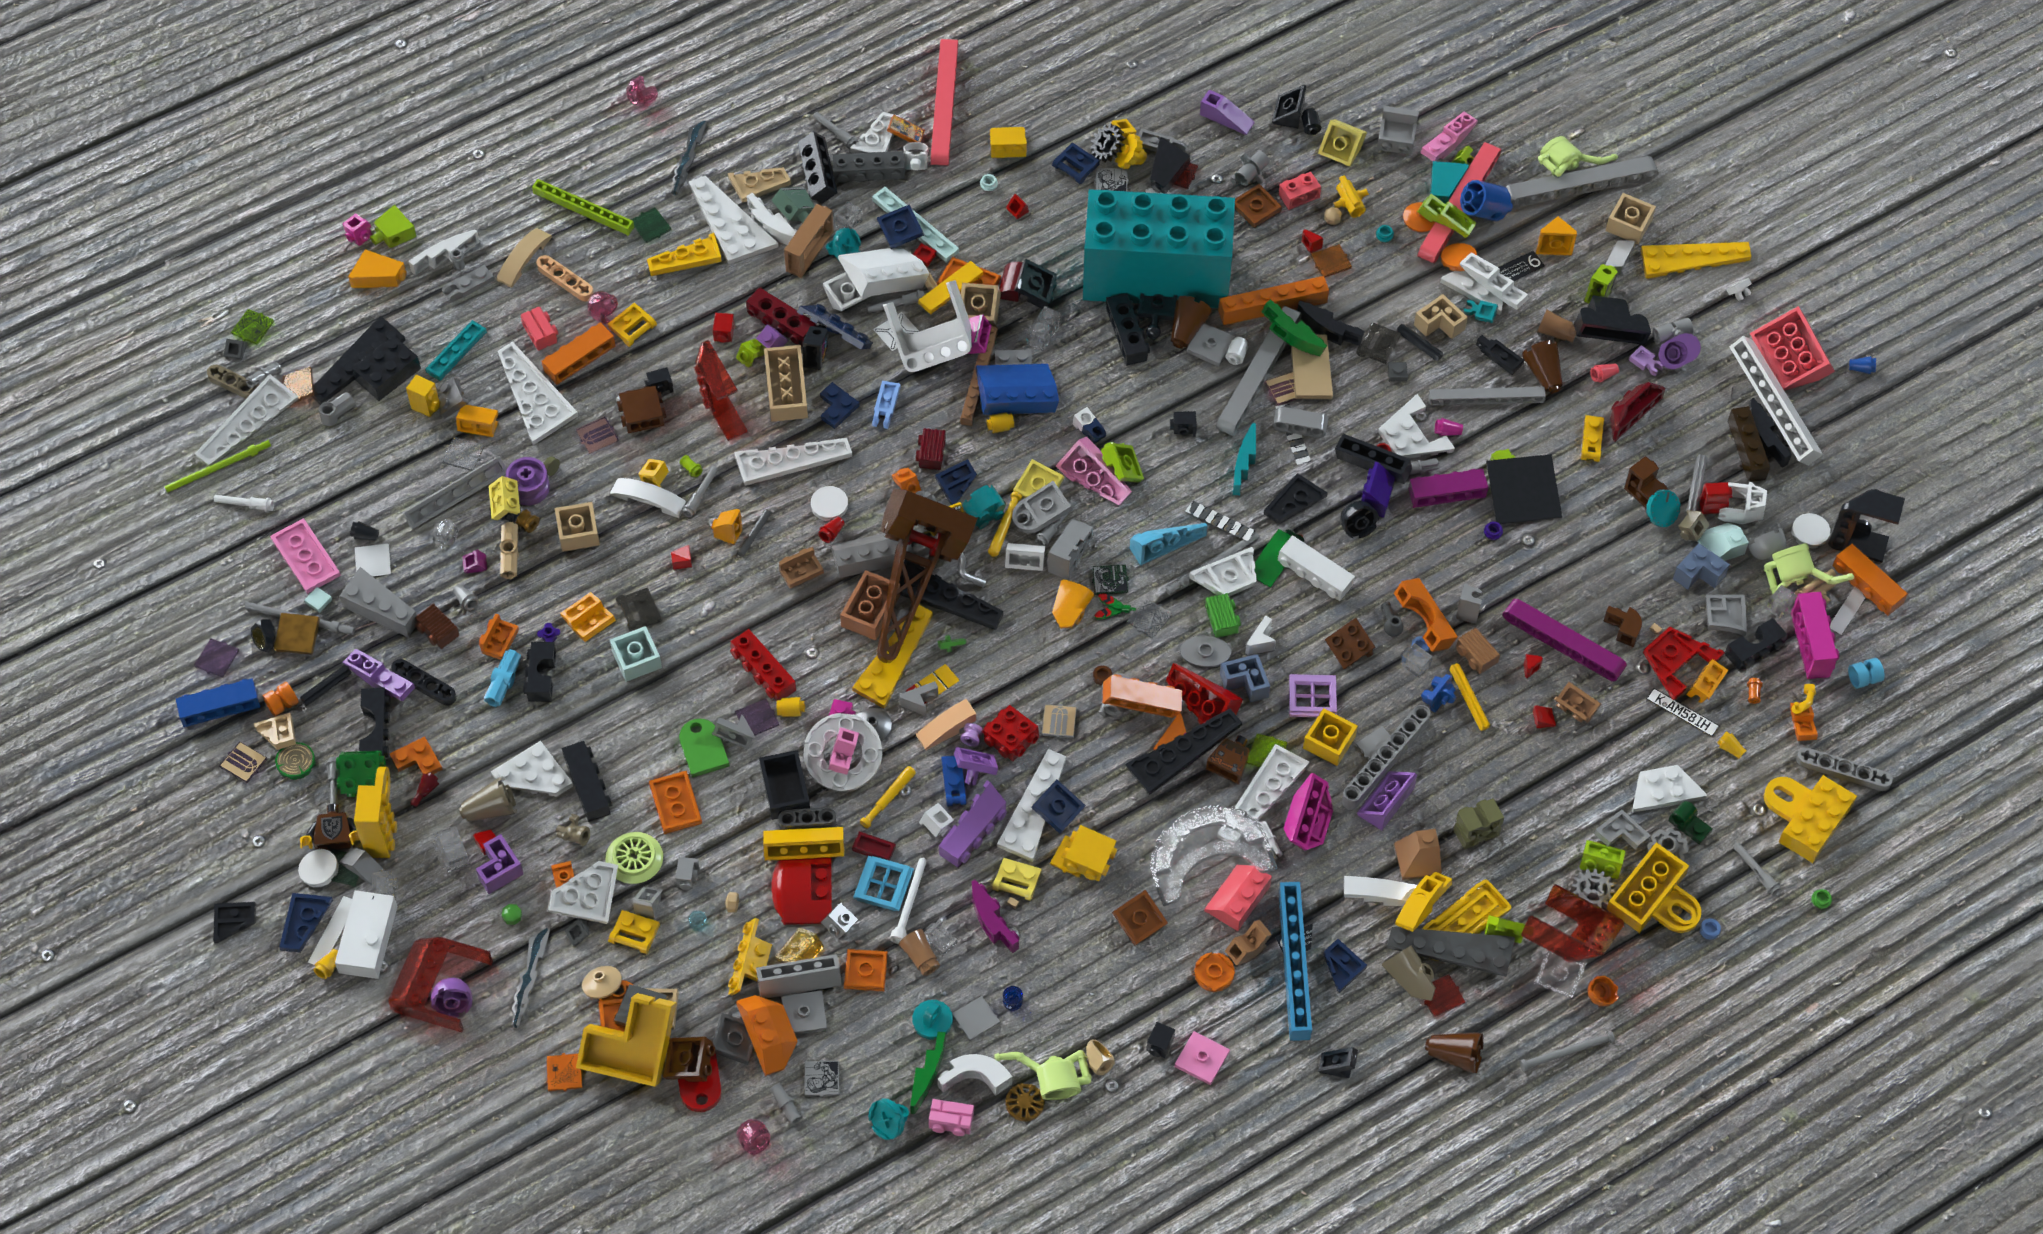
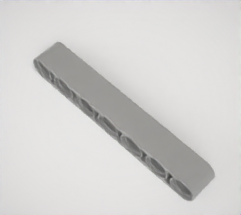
[1342,705,1430,810]

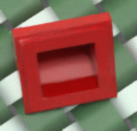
[1006,194,1029,219]
[1523,654,1543,678]

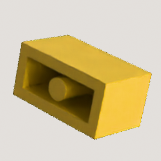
[406,375,440,417]

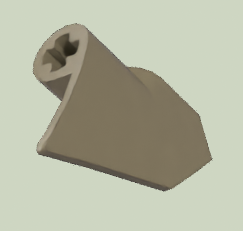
[1382,945,1436,1001]

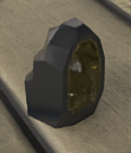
[251,619,275,653]

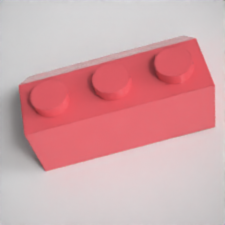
[1204,865,1272,931]

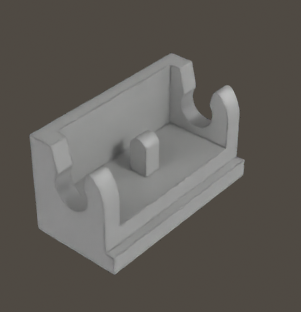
[1456,583,1482,624]

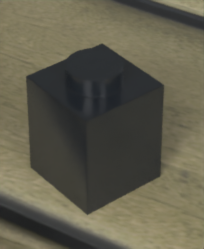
[1146,1022,1176,1058]

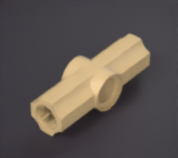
[500,522,519,579]

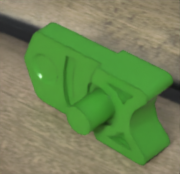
[937,635,967,652]

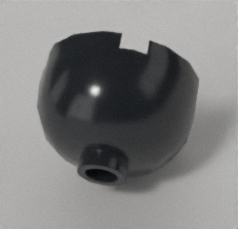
[1340,500,1379,538]

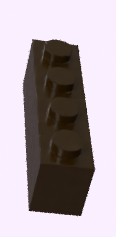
[1727,406,1770,482]

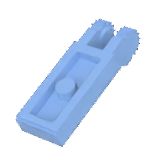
[872,380,901,429]

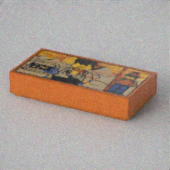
[887,115,925,143]

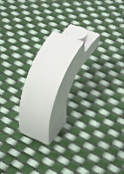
[938,1054,1012,1096]

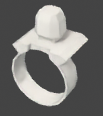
[903,142,928,170]

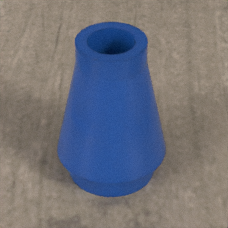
[1849,356,1876,374]

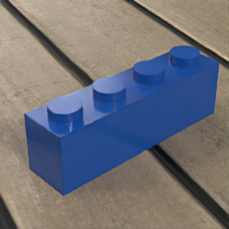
[176,678,261,727]

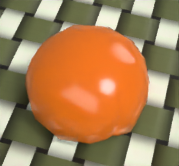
[1587,976,1619,1006]

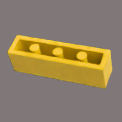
[763,827,844,861]

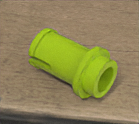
[679,455,703,477]

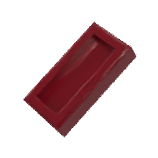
[852,831,896,861]

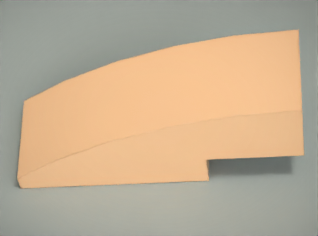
[916,699,976,750]

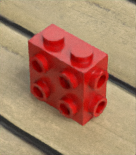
[983,705,1039,761]

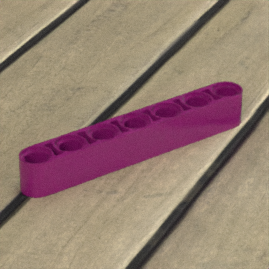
[1502,598,1627,682]

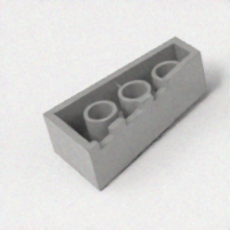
[340,567,417,638]

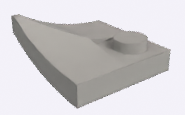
[1705,595,1747,636]

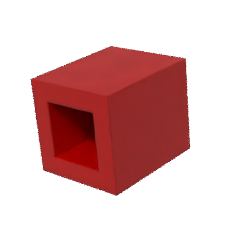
[713,313,735,343]

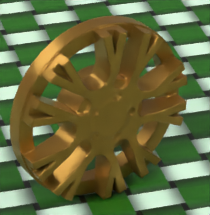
[1006,1083,1044,1122]

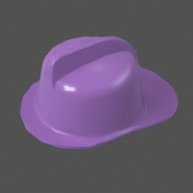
[1658,333,1701,369]

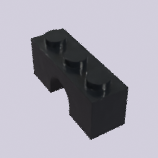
[1725,618,1788,671]
[523,641,557,702]

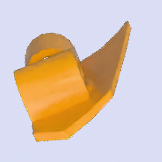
[1052,579,1094,629]

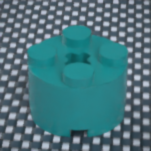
[962,485,1006,529]

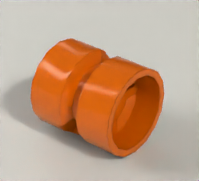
[262,682,299,717]

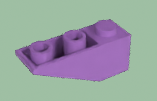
[1200,90,1255,135]

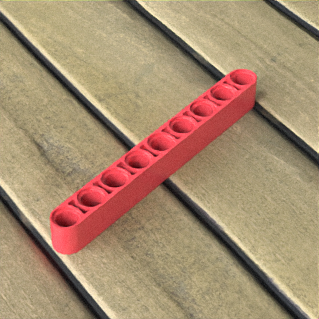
[931,39,958,166]
[1418,142,1501,264]

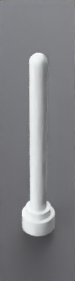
[889,858,927,944]

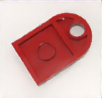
[678,1054,722,1112]

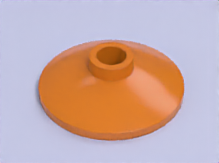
[1403,202,1435,232]

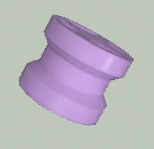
[960,723,983,747]

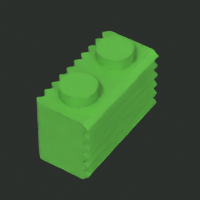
[1205,593,1241,638]

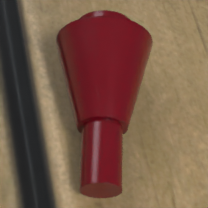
[410,772,439,807]

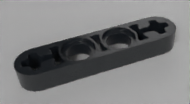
[391,659,457,706]

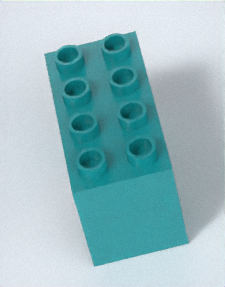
[1083,189,1235,308]

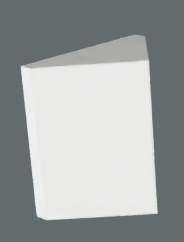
[823,272,871,311]

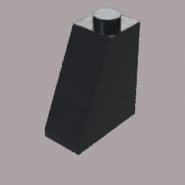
[1150,137,1190,194]

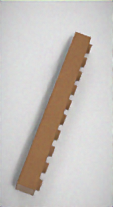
[960,326,998,426]

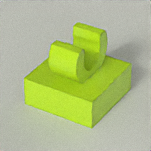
[1450,145,1474,168]

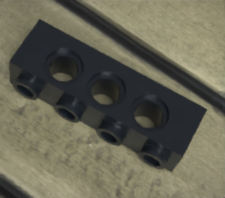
[798,131,838,204]
[1106,293,1150,366]

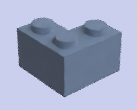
[1673,543,1730,590]
[1220,654,1270,702]

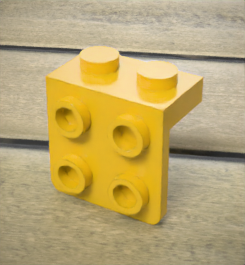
[990,127,1027,158]

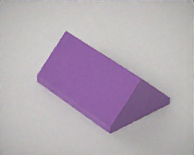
[1357,771,1417,831]

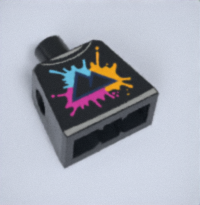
[803,325,828,371]

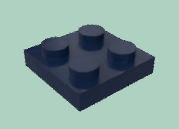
[877,204,924,249]
[1031,779,1086,834]

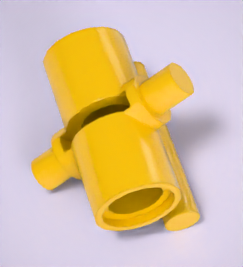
[1333,175,1369,218]

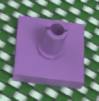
[954,747,998,785]

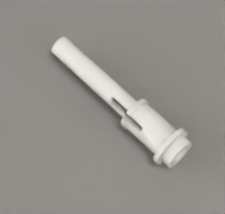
[214,495,274,513]

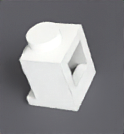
[919,803,954,837]

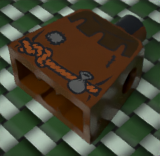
[1206,735,1250,785]

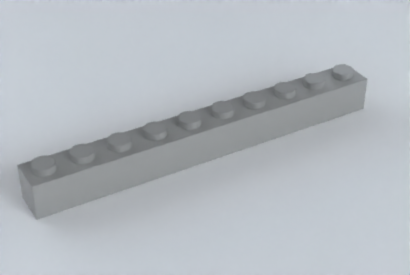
[1428,386,1546,406]

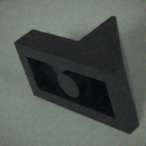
[1318,1047,1358,1078]

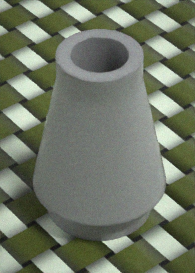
[453,585,479,611]

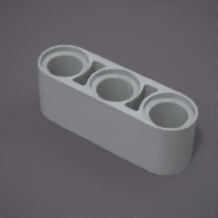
[1273,407,1329,438]

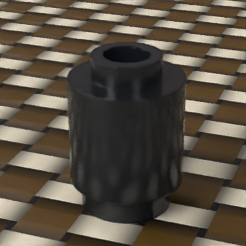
[1301,108,1322,135]

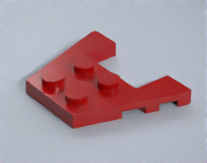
[1643,627,1725,700]

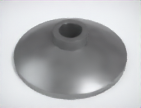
[857,708,892,741]

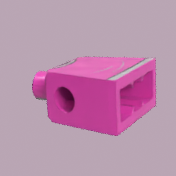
[968,314,992,354]

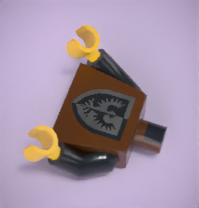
[300,804,361,851]

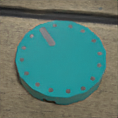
[1646,489,1680,527]

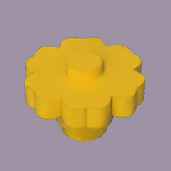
[1115,134,1147,169]

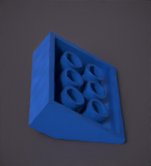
[976,364,1059,415]

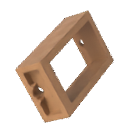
[784,204,834,278]

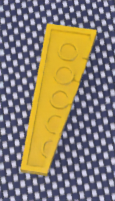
[1641,242,1751,279]
[852,605,933,709]

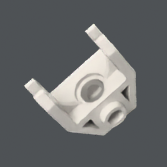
[1718,482,1767,524]

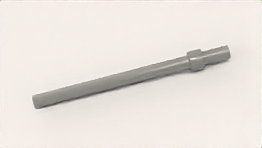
[1166,532,1260,595]
[245,602,355,635]

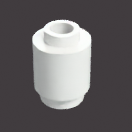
[1226,337,1248,365]

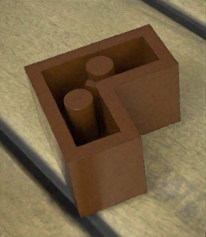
[1624,456,1669,509]

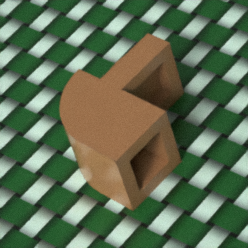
[1225,920,1272,966]

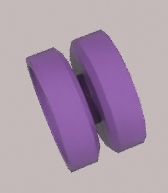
[505,457,550,506]

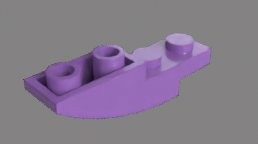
[343,649,415,701]

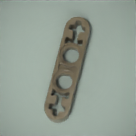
[207,364,260,399]

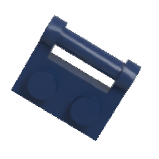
[1052,142,1100,184]

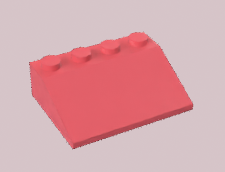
[1750,306,1835,391]

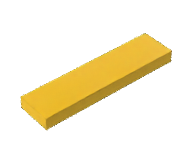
[918,261,983,314]

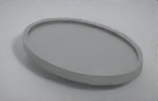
[1180,636,1231,668]

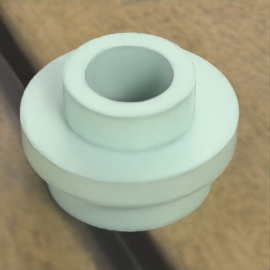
[980,174,998,191]

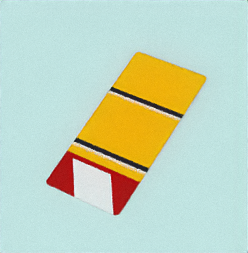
[906,664,959,704]

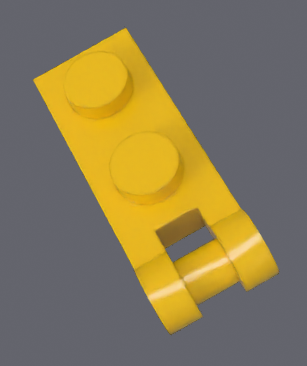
[1581,415,1604,462]

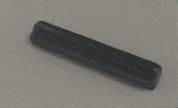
[1397,324,1443,361]
[300,665,352,706]

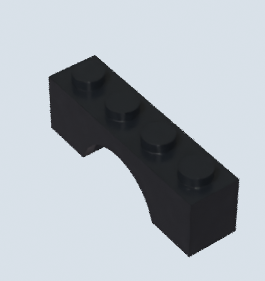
[359,687,391,760]

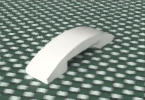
[610,478,687,518]

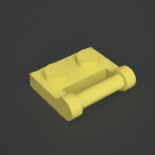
[992,858,1041,901]

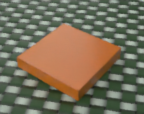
[844,949,888,991]

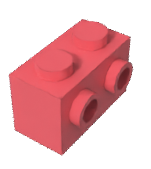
[1279,172,1321,210]

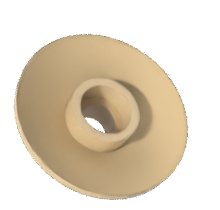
[582,966,622,999]

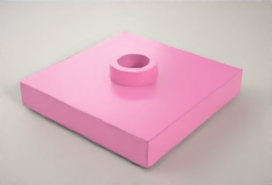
[1174,1031,1230,1086]

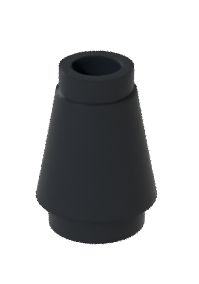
[350,521,379,541]

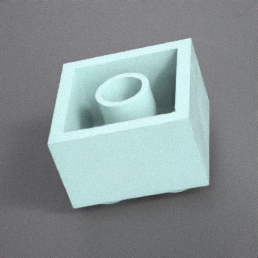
[610,626,662,682]

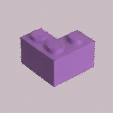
[476,834,524,894]

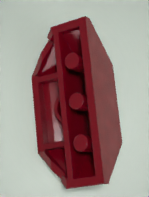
[1610,382,1666,442]

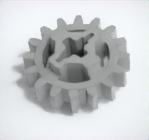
[1571,869,1615,912]

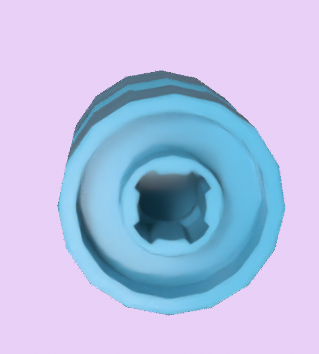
[1848,657,1885,689]

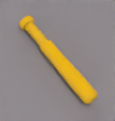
[988,491,1022,557]
[860,766,916,829]

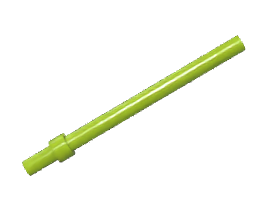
[164,440,271,493]

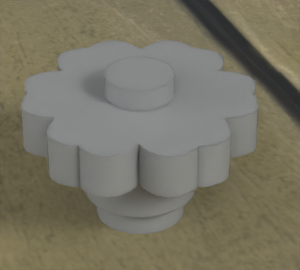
[1647,828,1688,861]

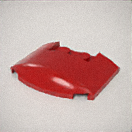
[772,857,832,925]

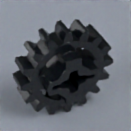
[1090,123,1125,163]

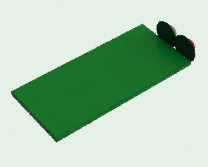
[1255,529,1304,588]

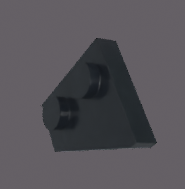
[213,902,256,943]

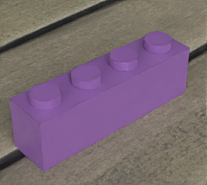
[939,780,1007,867]

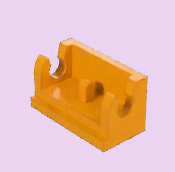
[456,405,498,437]
[1686,659,1728,703]

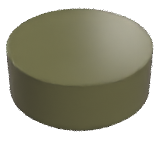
[544,456,560,476]

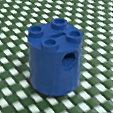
[1460,180,1513,222]

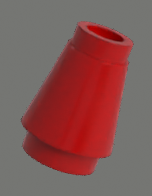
[818,517,845,543]

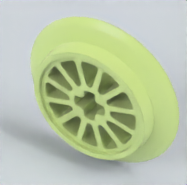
[605,832,663,884]

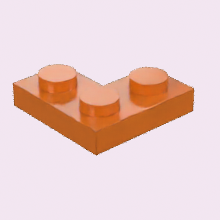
[389,736,443,774]

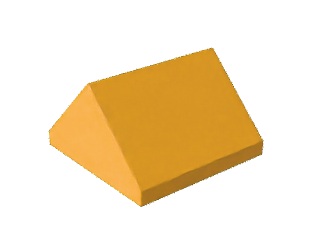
[1536,216,1577,256]

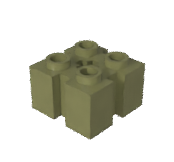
[1453,798,1504,850]

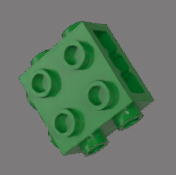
[336,751,386,797]

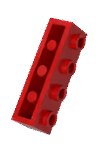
[730,629,797,702]

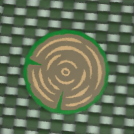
[275,742,316,780]

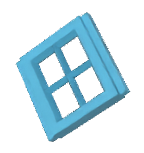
[853,856,914,911]

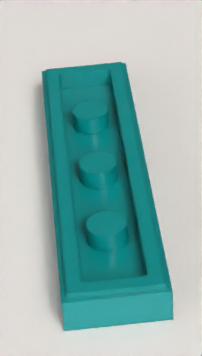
[425,320,487,381]

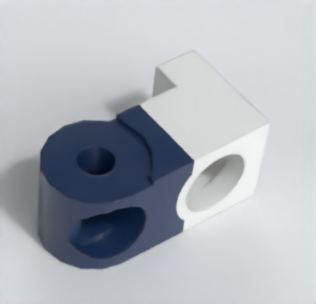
[1072,407,1106,444]

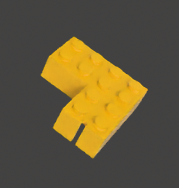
[576,993,677,1087]

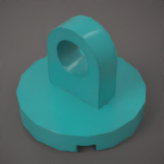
[826,228,861,262]
[912,1000,953,1040]
[868,1098,909,1140]

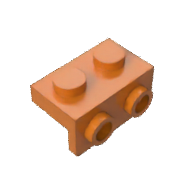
[479,614,519,660]

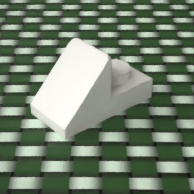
[1245,616,1276,655]

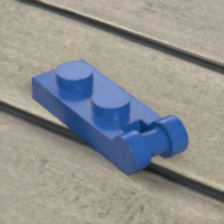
[941,755,967,807]

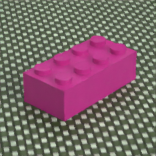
[1791,592,1839,679]

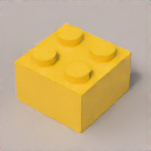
[1303,708,1358,766]

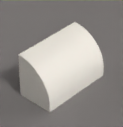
[1005,543,1045,571]

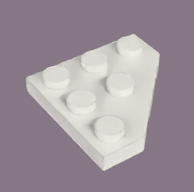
[491,741,573,797]
[548,861,618,924]

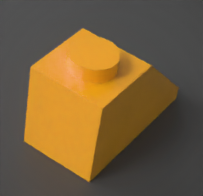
[712,509,743,545]

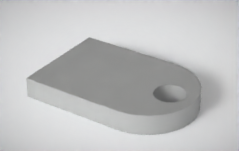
[1012,481,1073,534]

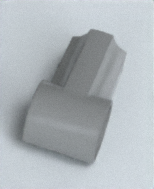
[319,392,356,426]

